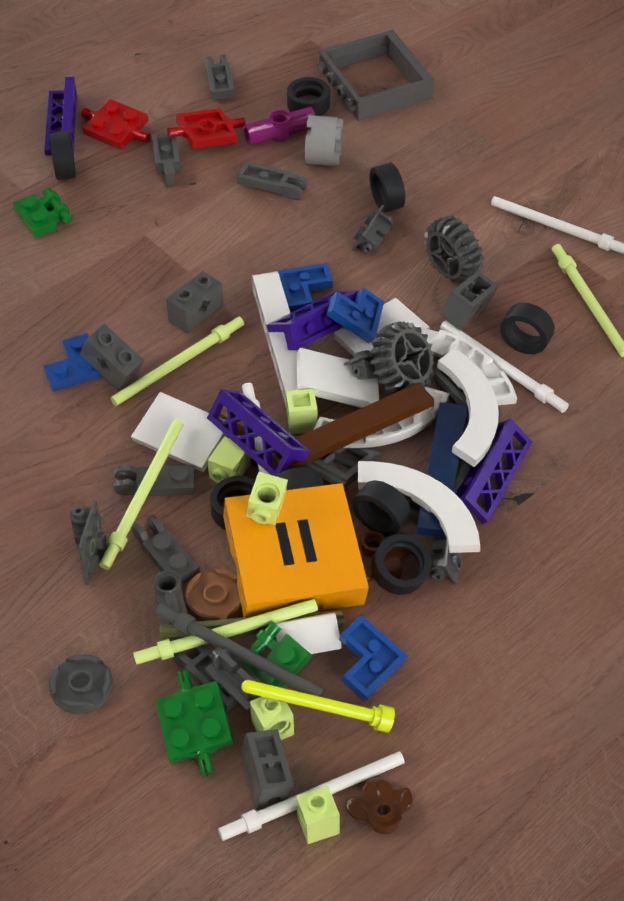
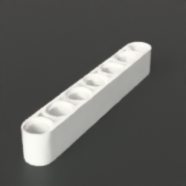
[251,271,299,409]

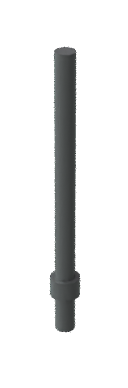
[155,603,325,697]

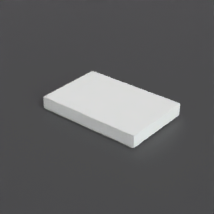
[334,298,430,357]
[297,348,379,408]
[131,392,229,472]

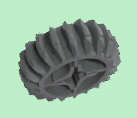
[424,215,484,284]
[369,321,437,394]

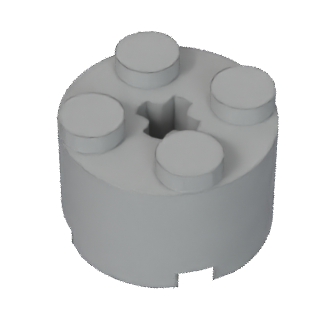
[305,115,343,166]

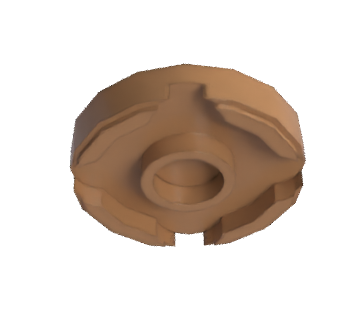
[185,569,242,621]

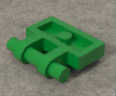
[13,188,72,238]
[239,621,313,689]

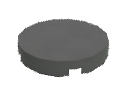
[49,654,113,714]

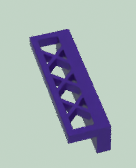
[44,77,77,155]
[267,290,360,350]
[207,389,311,476]
[454,419,533,524]

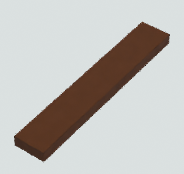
[272,382,434,470]

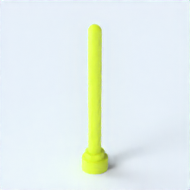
[241,680,395,733]

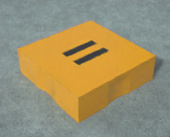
[223,483,369,618]

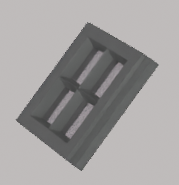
[301,447,381,488]

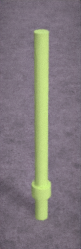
[552,244,624,357]
[111,316,244,406]
[99,420,184,570]
[133,599,318,665]

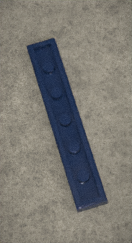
[417,402,468,538]

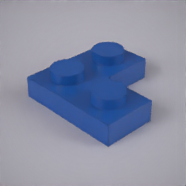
[278,263,333,313]
[327,287,384,343]
[44,333,103,392]
[339,615,408,702]

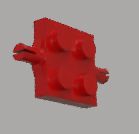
[81,99,151,150]
[167,108,246,149]

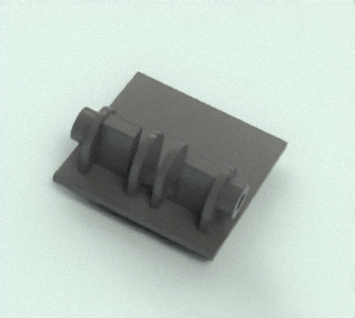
[70,501,106,585]

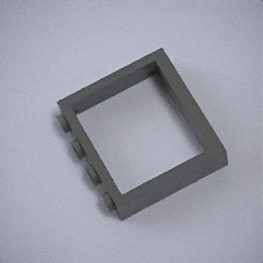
[317,30,434,121]

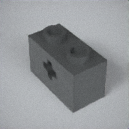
[166,271,224,334]
[440,271,498,330]
[80,323,144,391]

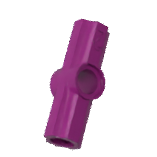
[243,107,315,145]

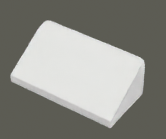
[275,612,342,654]

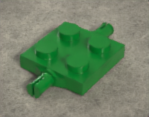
[155,670,234,777]

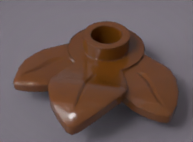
[358,531,410,580]
[345,777,413,834]

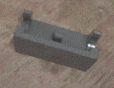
[240,729,294,810]

